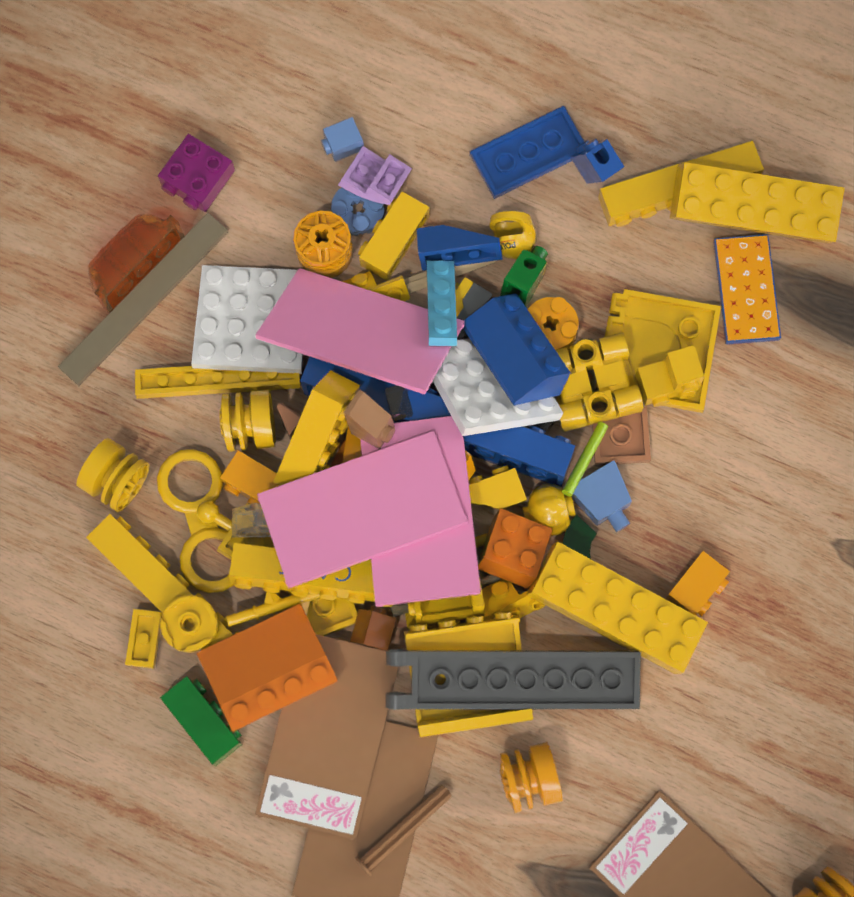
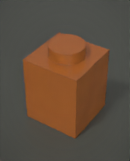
[350,606,396,651]

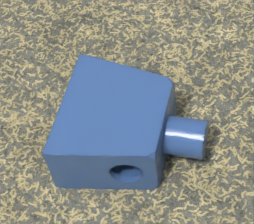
[572,460,632,532]

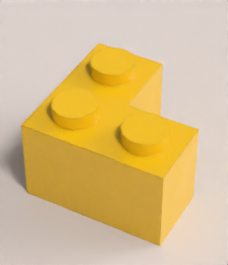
[635,345,705,407]

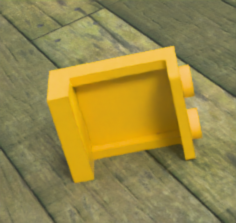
[407,578,484,625]

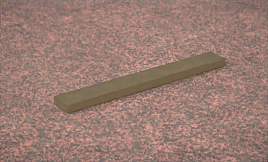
[58,213,228,386]

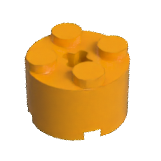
[527,297,579,350]

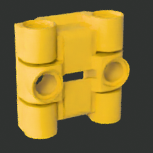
[555,332,644,432]

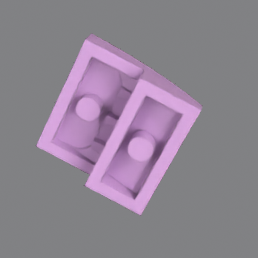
[338,146,412,205]

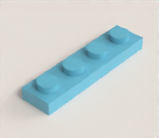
[427,261,457,346]

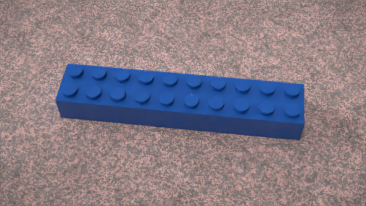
[300,357,575,487]

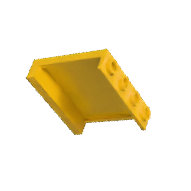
[404,611,534,737]

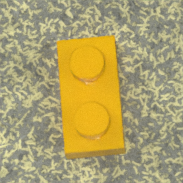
[125,609,163,669]

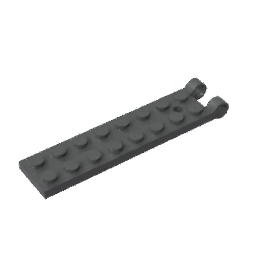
[385,649,641,710]

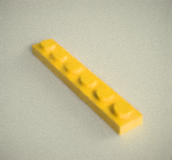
[135,366,301,399]

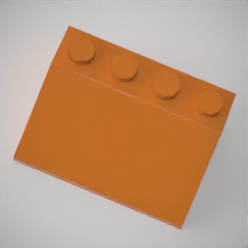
[196,604,338,732]

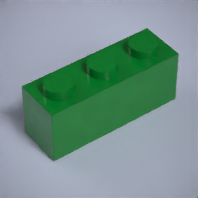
[160,676,242,767]

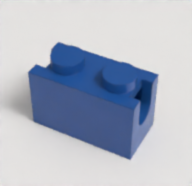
[570,138,624,184]

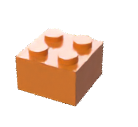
[478,508,552,589]

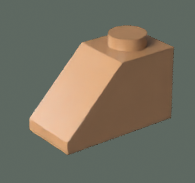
[344,390,395,449]

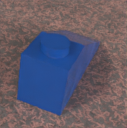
[417,225,503,271]

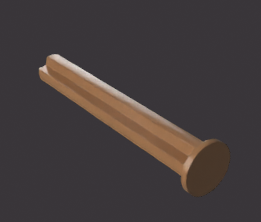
[355,785,452,876]

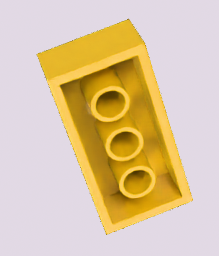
[273,370,360,486]

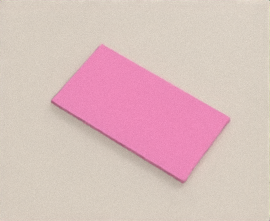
[256,268,465,394]
[360,416,481,607]
[257,431,468,588]

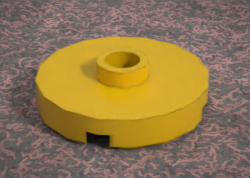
[160,595,218,653]

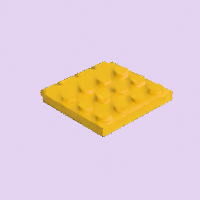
[596,289,721,413]

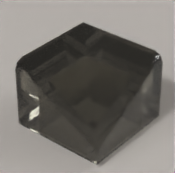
[385,385,413,421]

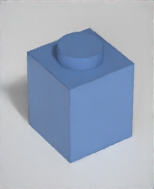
[321,117,364,162]

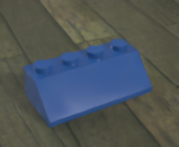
[463,293,571,406]

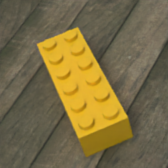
[669,162,845,243]
[526,542,708,674]

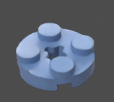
[331,187,385,236]

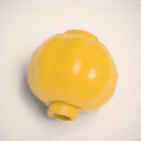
[523,483,576,536]

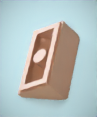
[277,403,301,441]

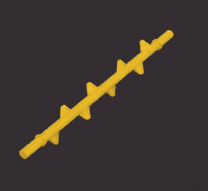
[226,533,488,627]

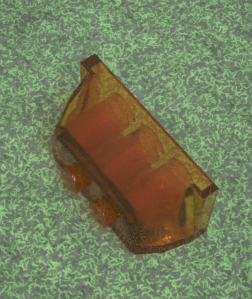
[88,214,184,313]

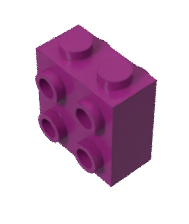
[158,133,235,212]

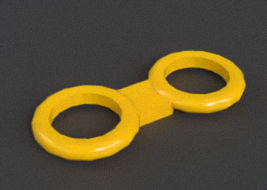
[157,449,235,593]

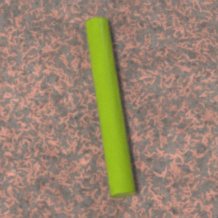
[562,422,608,497]

